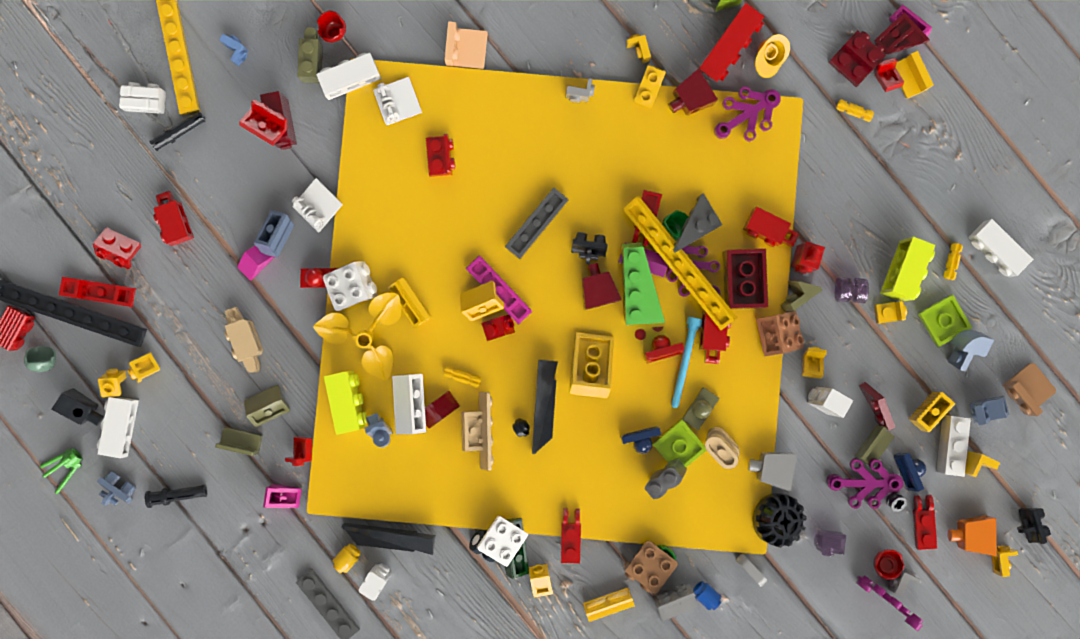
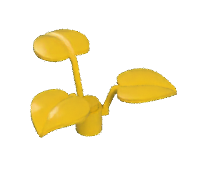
[313,292,402,381]

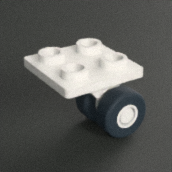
[469,515,528,567]

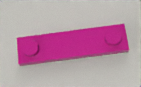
[466,255,532,325]

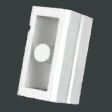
[119,82,166,114]
[359,563,391,601]

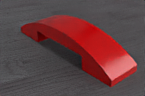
[59,277,136,307]

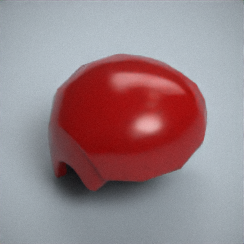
[317,10,346,43]
[874,549,905,579]

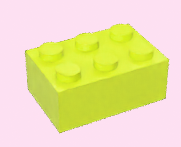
[880,236,935,301]
[324,371,368,435]

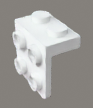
[323,261,378,311]

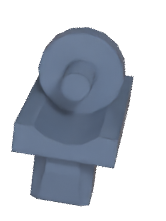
[364,413,393,448]
[97,471,136,506]

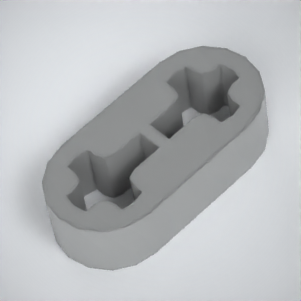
[736,553,768,587]

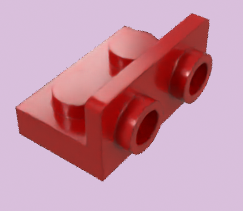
[426,134,455,177]

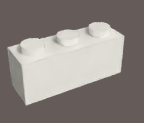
[316,53,381,100]
[968,219,1034,277]
[392,374,426,434]
[807,386,854,418]
[97,396,139,458]
[936,415,971,477]

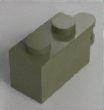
[297,27,323,83]

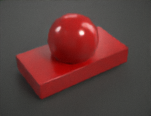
[300,268,338,288]
[644,335,684,364]

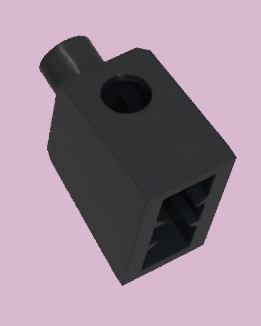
[51,388,104,426]

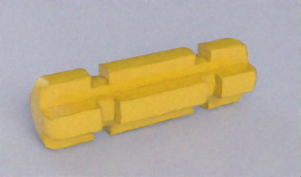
[836,99,874,122]
[943,243,963,280]
[443,366,481,387]

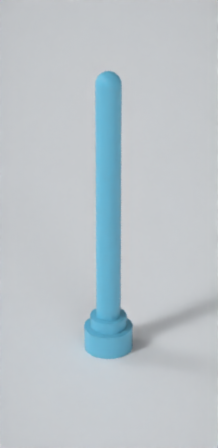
[671,316,703,408]

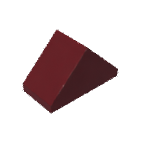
[425,391,460,429]

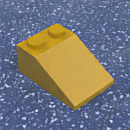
[569,332,614,398]

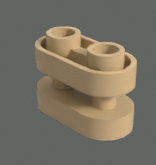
[705,427,740,469]

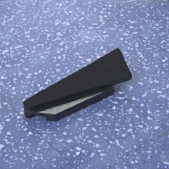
[532,360,558,454]
[342,523,436,555]

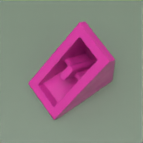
[237,245,274,281]
[263,484,302,508]

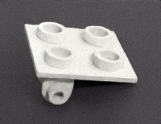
[373,77,422,126]
[292,178,343,232]

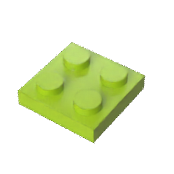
[918,295,972,347]
[652,419,706,467]

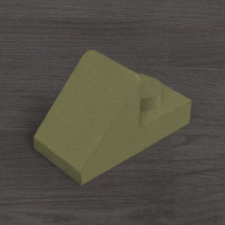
[781,281,822,311]

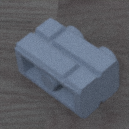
[254,210,294,258]

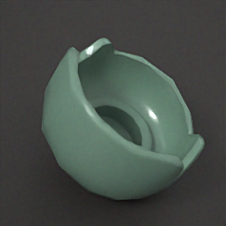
[24,346,56,373]

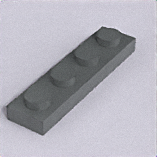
[505,188,569,259]
[296,569,360,639]

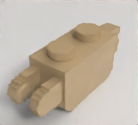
[225,307,264,373]

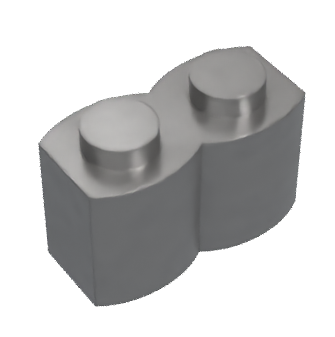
[644,459,687,499]

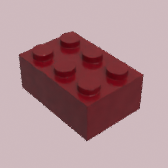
[723,249,768,309]

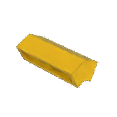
[388,277,431,328]
[583,587,635,622]

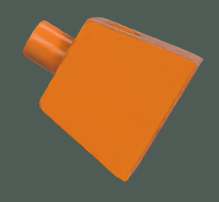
[947,515,997,556]

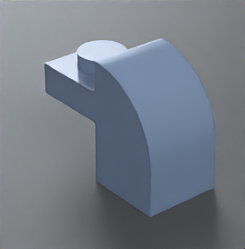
[948,330,994,371]
[969,395,1009,425]

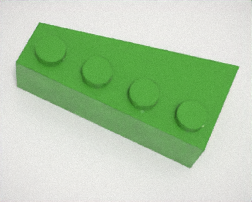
[621,243,665,325]

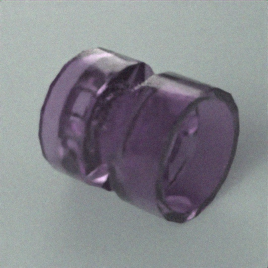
[834,277,869,303]

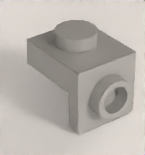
[566,78,595,103]
[889,568,922,597]

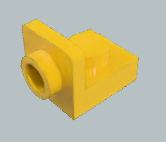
[626,34,651,64]
[874,301,907,324]
[127,352,160,383]
[991,545,1018,577]
[529,564,553,598]

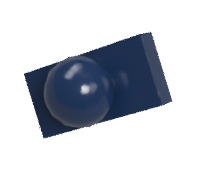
[620,426,661,454]
[894,453,927,492]

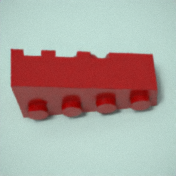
[699,3,765,83]

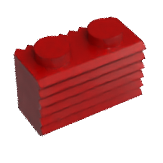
[0,306,35,351]

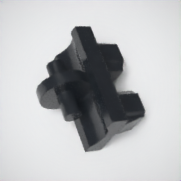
[571,232,608,265]
[1017,508,1051,544]

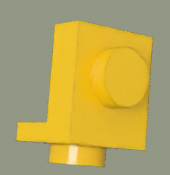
[802,347,827,379]
[98,368,127,397]

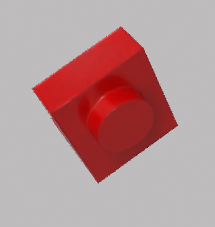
[875,58,904,92]
[481,315,515,341]
[285,437,312,466]

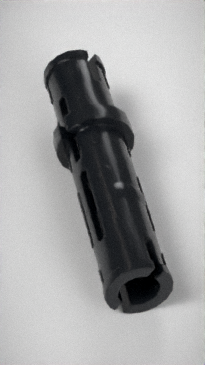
[149,111,206,151]

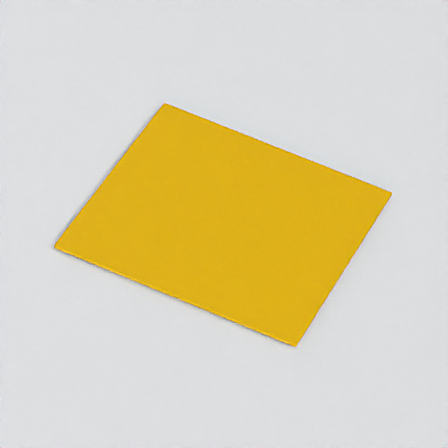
[307,58,803,555]

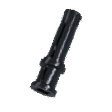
[144,484,207,508]

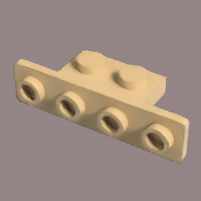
[461,392,493,471]

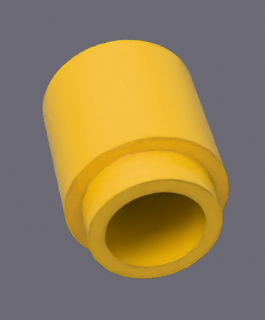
[332,543,361,573]

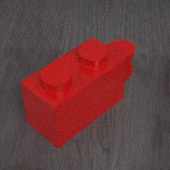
[153,191,194,246]
[743,206,799,247]
[790,241,825,274]
[700,311,731,364]

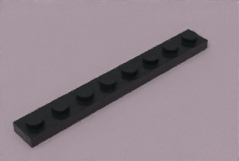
[0,280,147,347]

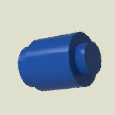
[693,581,721,610]

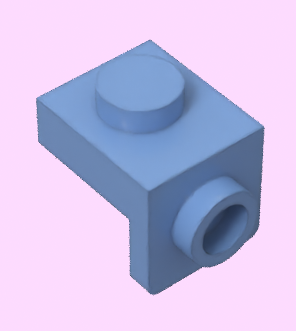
[219,34,248,66]

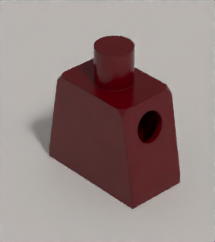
[668,69,718,115]
[582,263,622,310]

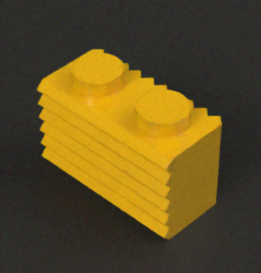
[908,391,955,433]

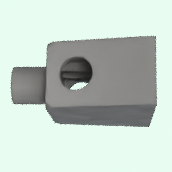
[748,452,797,491]

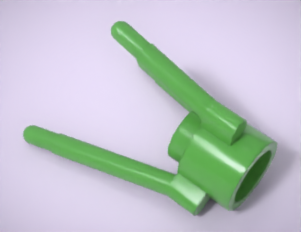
[40,448,83,494]

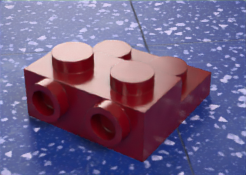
[828,30,886,87]

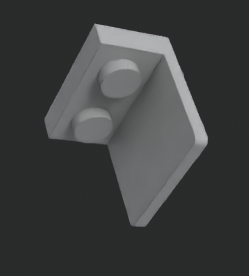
[653,583,698,621]

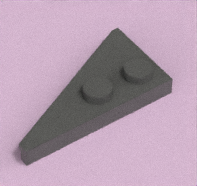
[673,193,723,252]

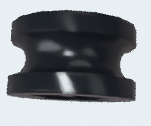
[886,492,907,512]

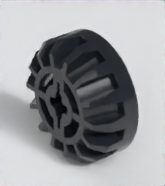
[753,493,807,548]

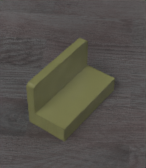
[244,385,290,427]
[855,425,895,466]
[215,427,263,456]

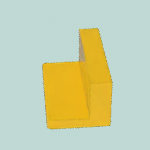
[895,51,934,99]
[460,281,504,322]
[965,451,1000,477]

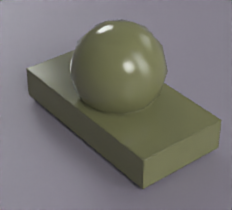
[682,387,720,430]

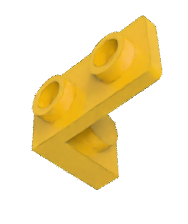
[634,64,666,108]

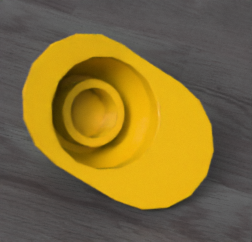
[755,34,790,78]

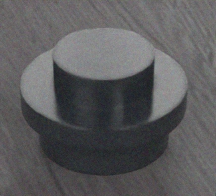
[512,418,530,437]

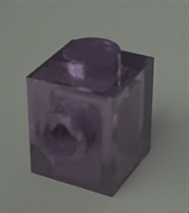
[814,529,846,557]

